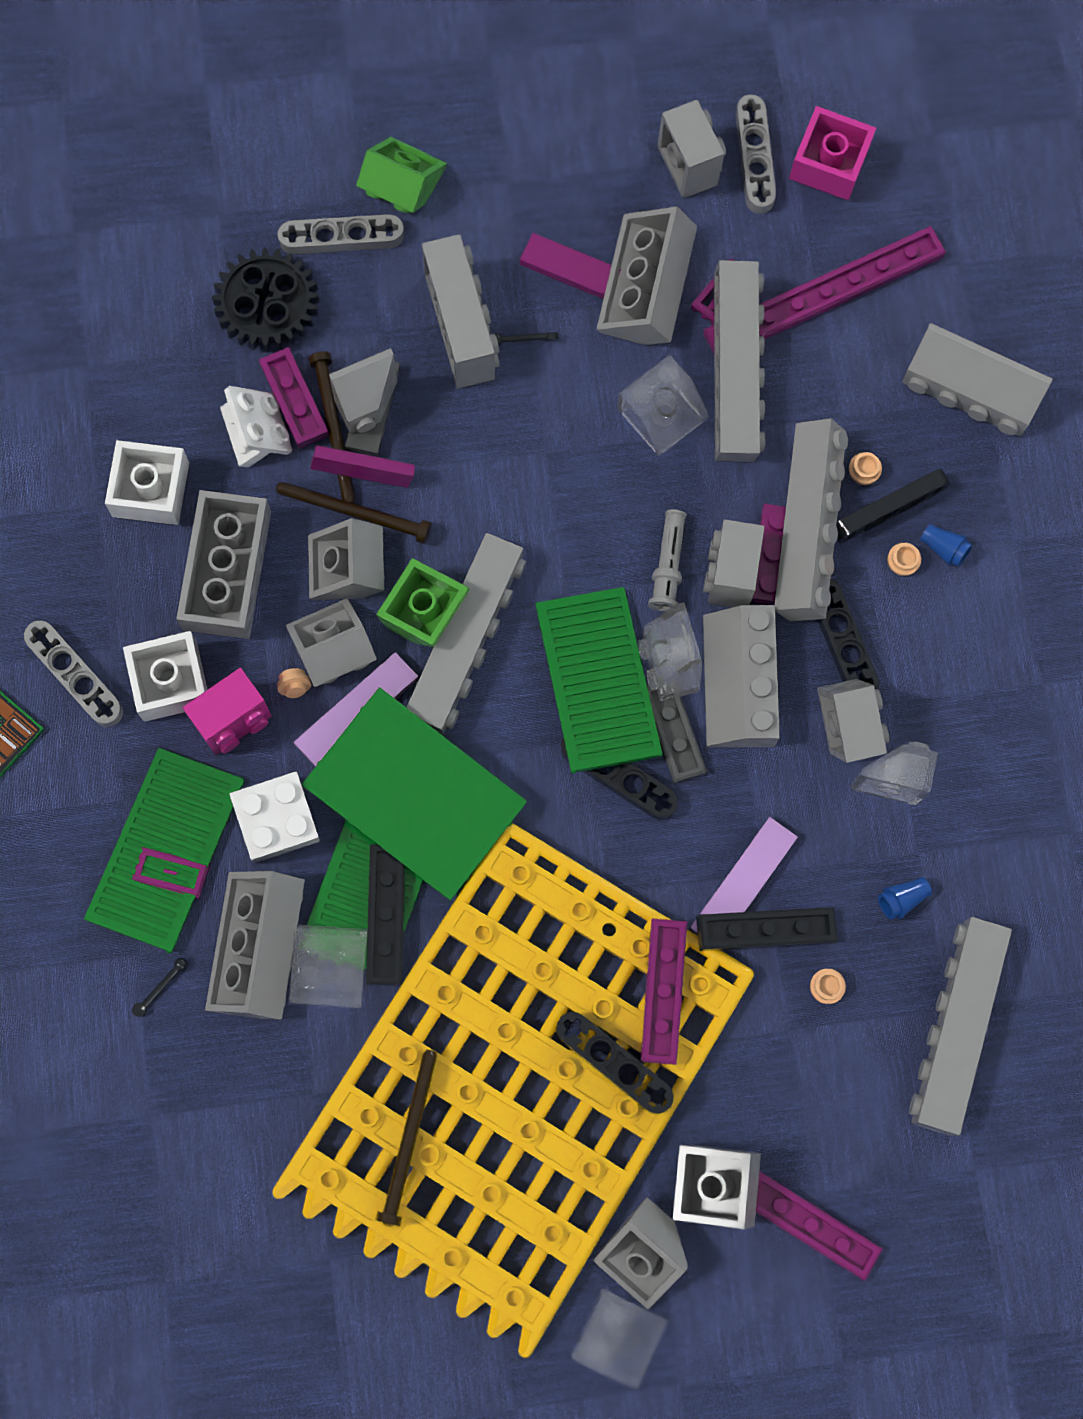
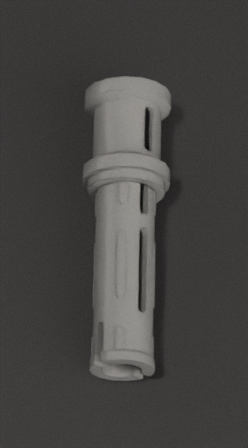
[648,509,687,612]

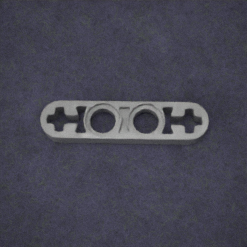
[736,94,776,214]
[278,214,404,255]
[24,620,123,727]

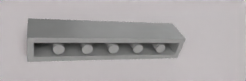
[714,260,765,462]
[775,418,848,621]
[406,533,527,736]
[909,917,1012,1136]

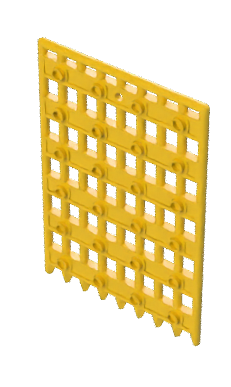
[272,823,754,1358]

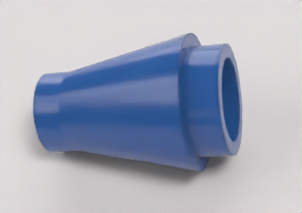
[920,524,973,567]
[878,877,932,920]

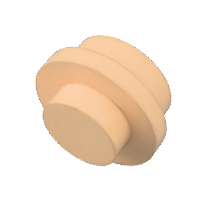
[848,452,882,485]
[887,543,921,576]
[277,668,311,698]
[810,969,846,1004]

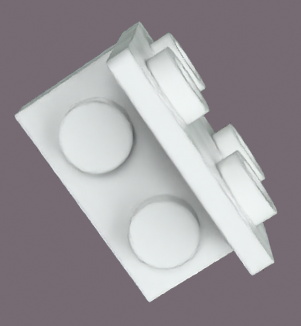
[220,386,293,467]

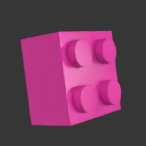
[789,106,876,201]
[182,667,272,755]

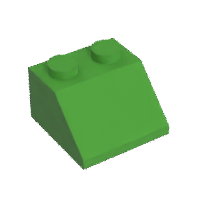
[356,137,447,213]
[376,558,470,647]

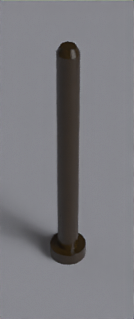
[308,351,355,503]
[276,482,432,544]
[375,1049,437,1226]

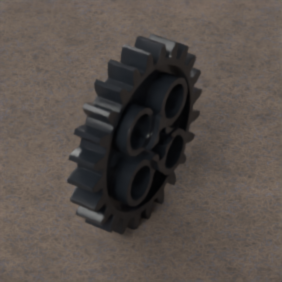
[212,248,320,352]

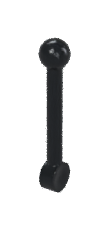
[495,332,559,346]
[132,958,188,1017]

